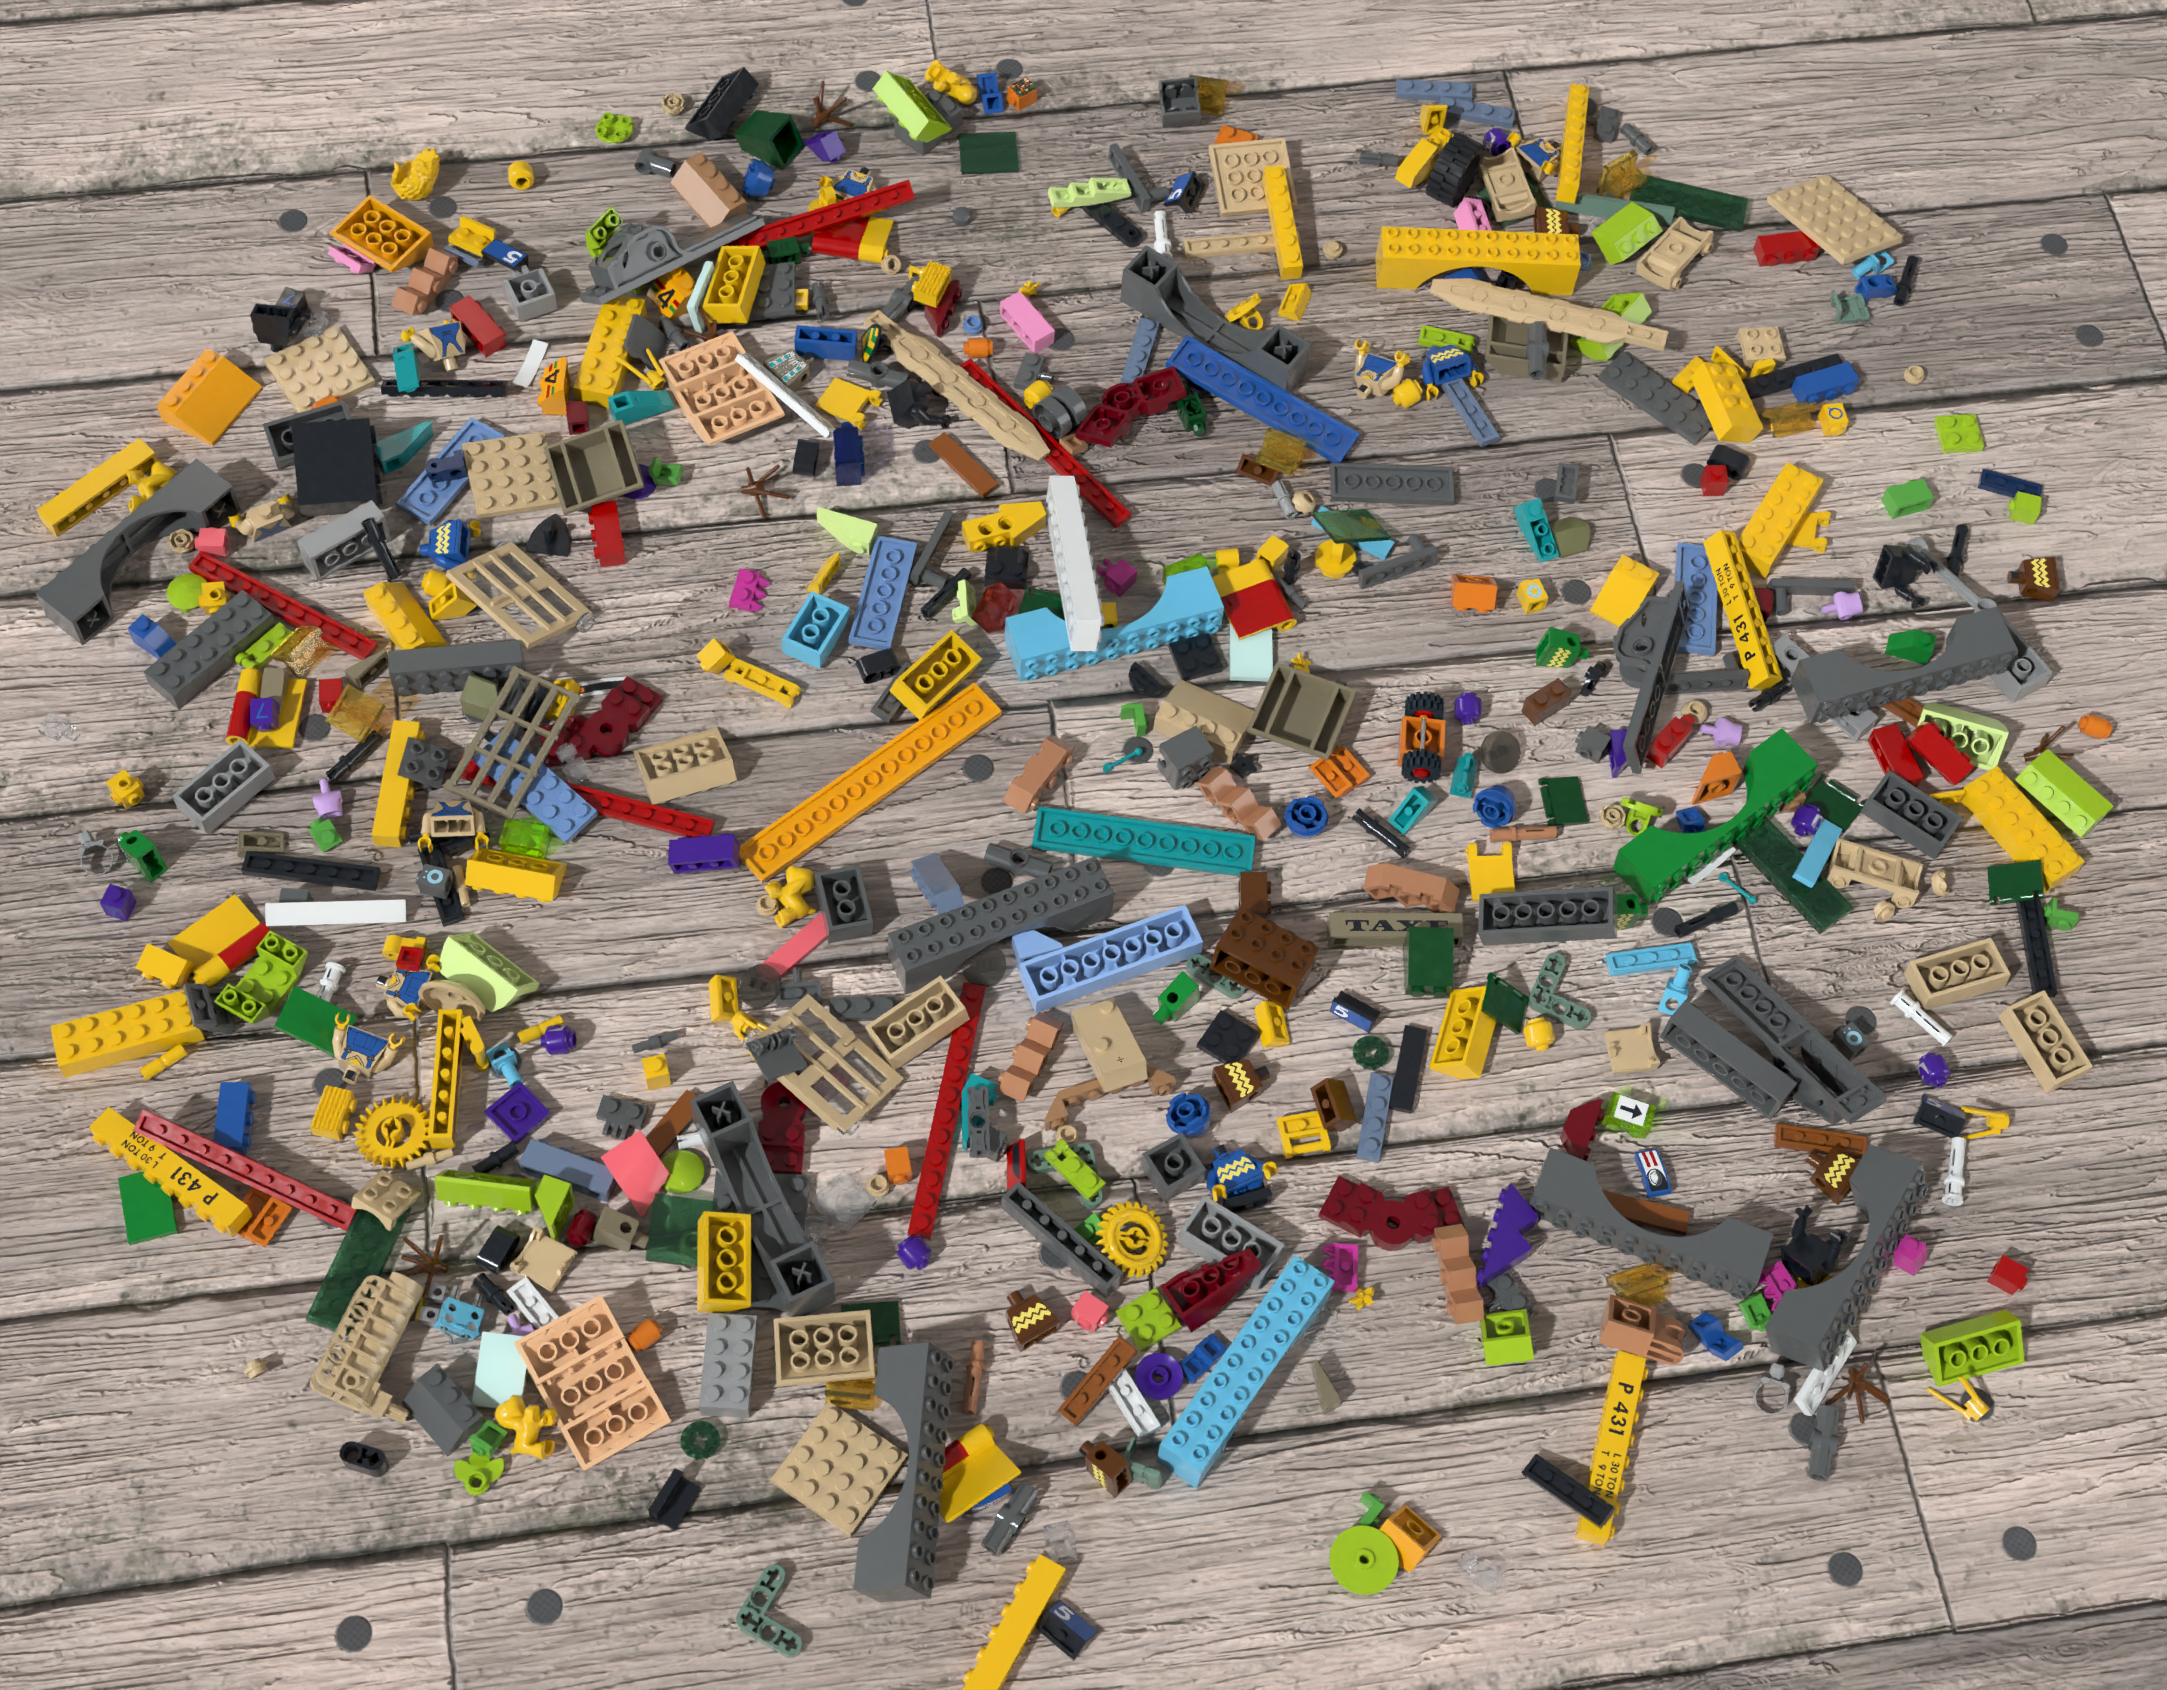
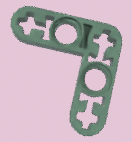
[1528,953,1591,1030]
[1186,954,1247,999]
[1027,1143,1103,1210]
[736,1564,802,1658]

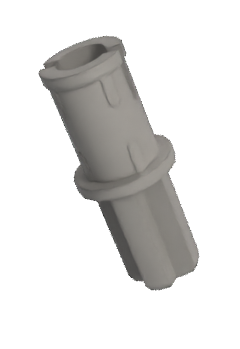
[1272,480,1298,519]

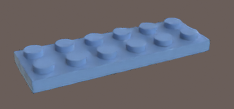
[396,417,505,526]
[849,535,918,650]
[1674,542,1717,656]
[472,731,598,845]

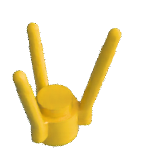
[617,349,666,391]
[731,1010,768,1064]
[1961,1106,2009,1140]
[1927,1376,1990,1421]

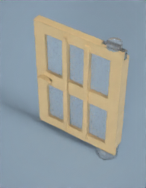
[446,541,596,649]
[741,994,904,1136]

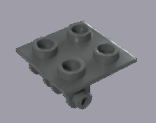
[397,737,451,791]
[746,1028,808,1082]

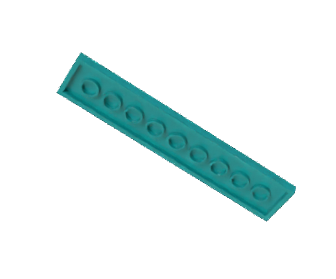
[1032,806,1256,876]

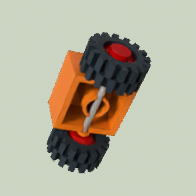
[1397,691,1446,784]

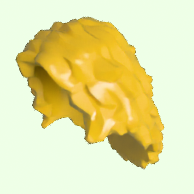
[391,148,440,201]

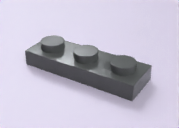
[870,662,912,723]
[829,996,898,1022]

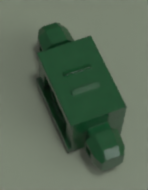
[761,236,812,265]
[1176,388,1207,437]

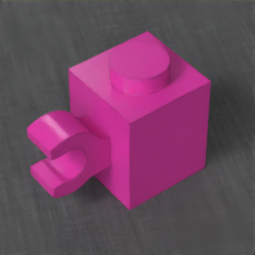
[1096,558,1137,597]
[1893,1234,1927,1276]

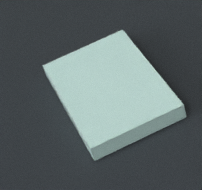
[686,261,715,334]
[1229,624,1273,682]
[472,1332,527,1408]

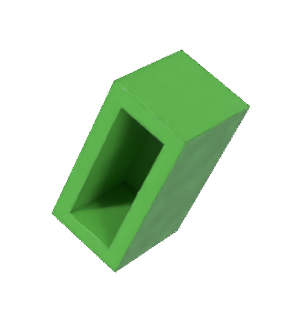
[1881,479,1934,519]

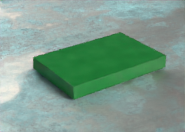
[273,986,357,1057]
[118,1172,178,1245]

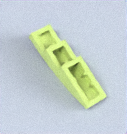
[1048,178,1131,207]

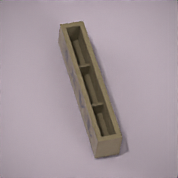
[1327,910,1464,947]

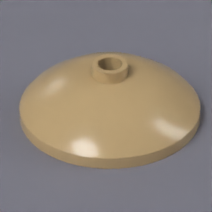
[418,980,486,1022]

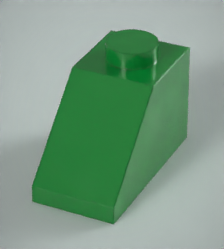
[1885,629,1937,665]

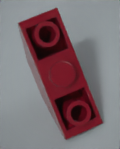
[924,279,962,338]
[1559,1099,1604,1161]

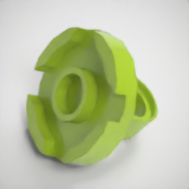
[1620,797,1664,836]

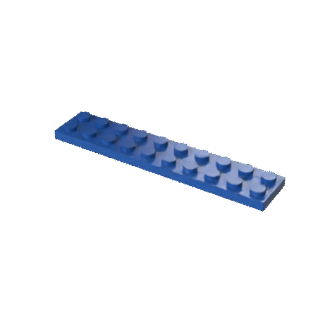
[1165,335,1360,463]

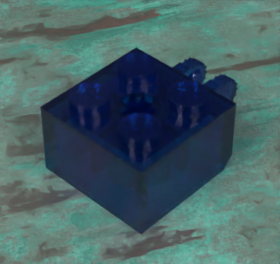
[833,421,865,486]

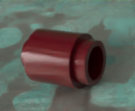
[566,1209,597,1247]

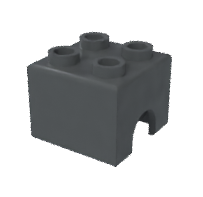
[1158,76,1201,128]
[1157,726,1214,790]

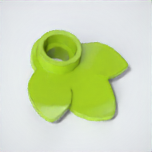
[454,1452,504,1496]

